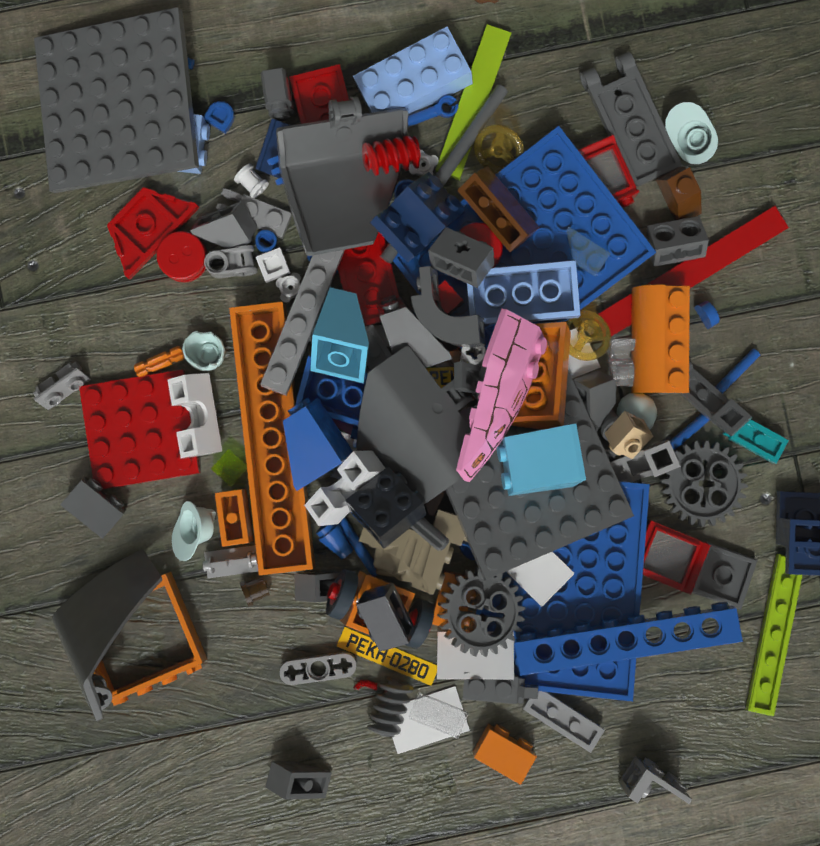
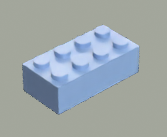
[353,27,473,116]
[467,260,580,326]

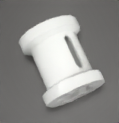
[234,164,269,198]
[460,346,486,366]

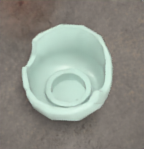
[182,331,226,371]
[616,393,657,430]

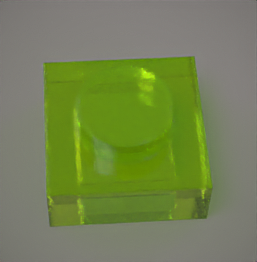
[211,449,247,486]

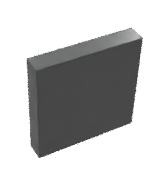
[692,542,758,610]

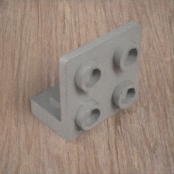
[618,755,692,804]

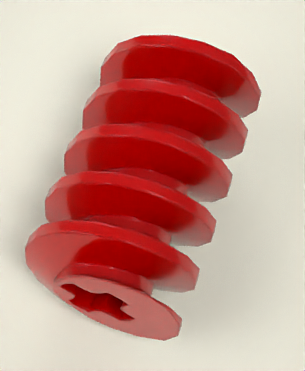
[362,135,421,176]

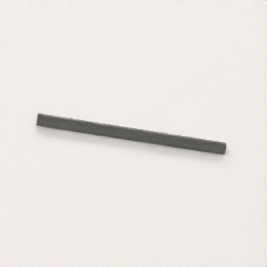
[380,84,508,264]

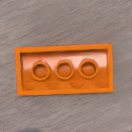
[511,322,571,429]

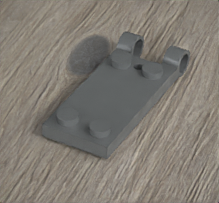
[580,51,682,187]

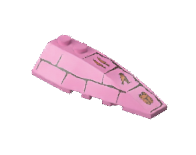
[456,309,547,482]

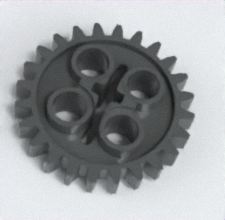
[659,441,748,527]
[437,567,525,657]

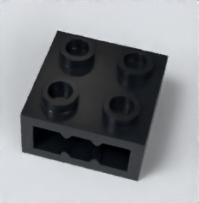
[346,466,427,549]

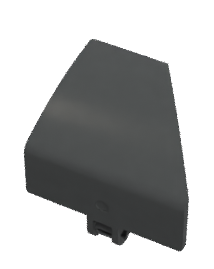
[276,96,408,256]
[356,346,473,503]
[52,549,162,721]

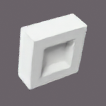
[256,247,290,283]

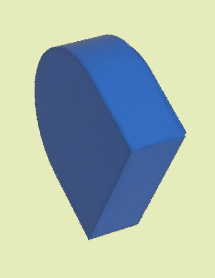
[203,101,235,134]
[694,301,720,330]

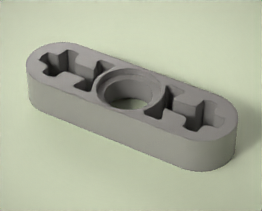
[280,652,357,685]

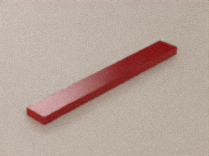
[596,206,789,337]

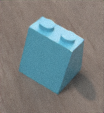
[310,288,369,383]
[497,424,586,496]

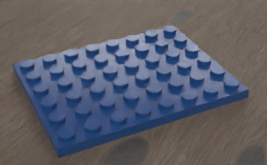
[393,126,656,350]
[476,482,650,702]

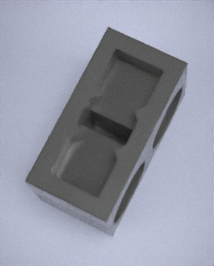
[646,216,709,267]

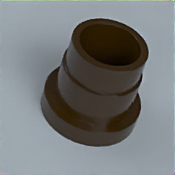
[239,577,270,607]

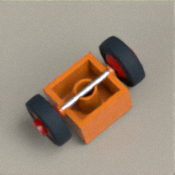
[326,569,434,649]

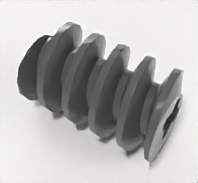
[367,676,414,737]

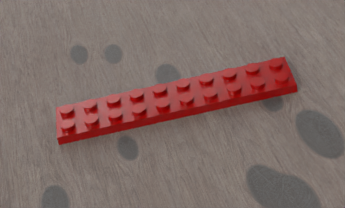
[289,64,399,327]

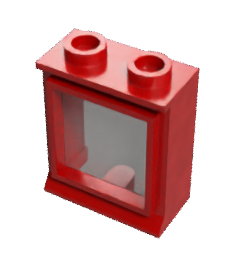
[578,135,640,208]
[643,520,711,595]

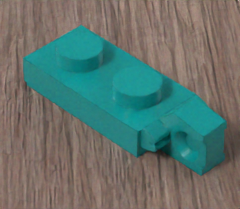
[723,419,789,464]

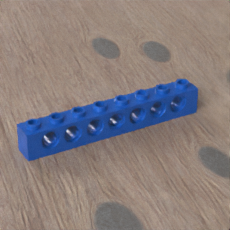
[514,602,743,676]

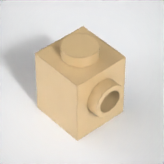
[604,411,653,459]

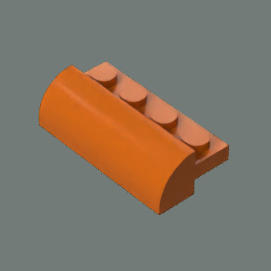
[631,285,690,393]

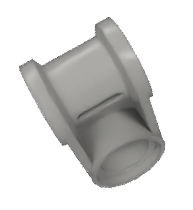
[204,245,257,279]

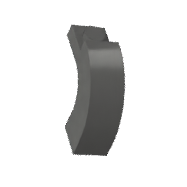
[411,266,486,347]

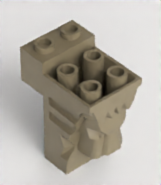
[359,508,468,595]

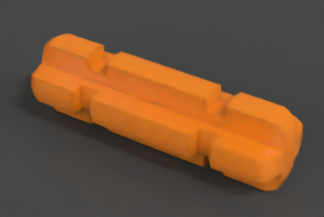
[134,346,185,377]

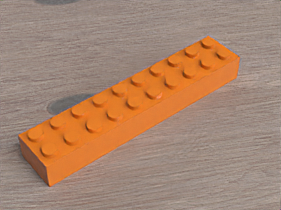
[229,302,316,575]

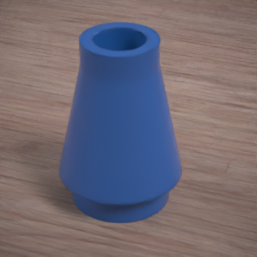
[316,524,353,560]

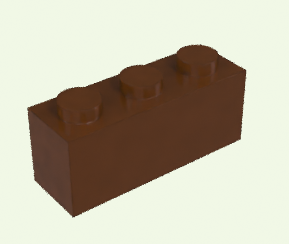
[457,166,540,252]

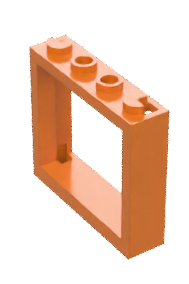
[93,572,207,706]

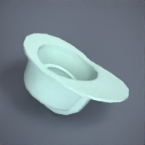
[665,102,718,164]
[172,501,216,561]

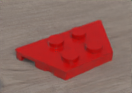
[107,187,200,280]

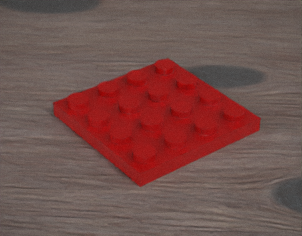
[79,369,201,489]

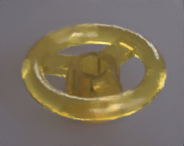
[474,125,524,173]
[565,310,611,361]

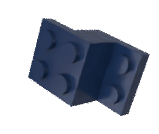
[370,172,465,262]
[776,491,820,576]

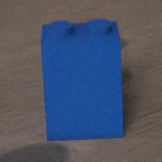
[283,398,353,491]

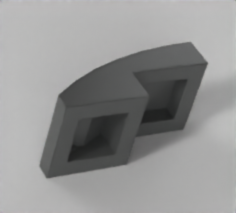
[454,361,487,394]

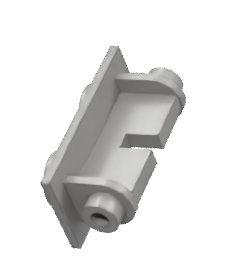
[33,361,91,410]
[203,545,258,578]

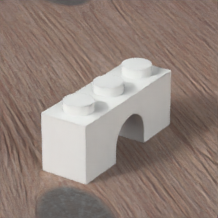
[168,373,222,458]
[304,451,385,526]

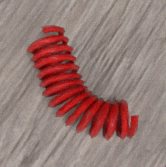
[353,679,377,691]

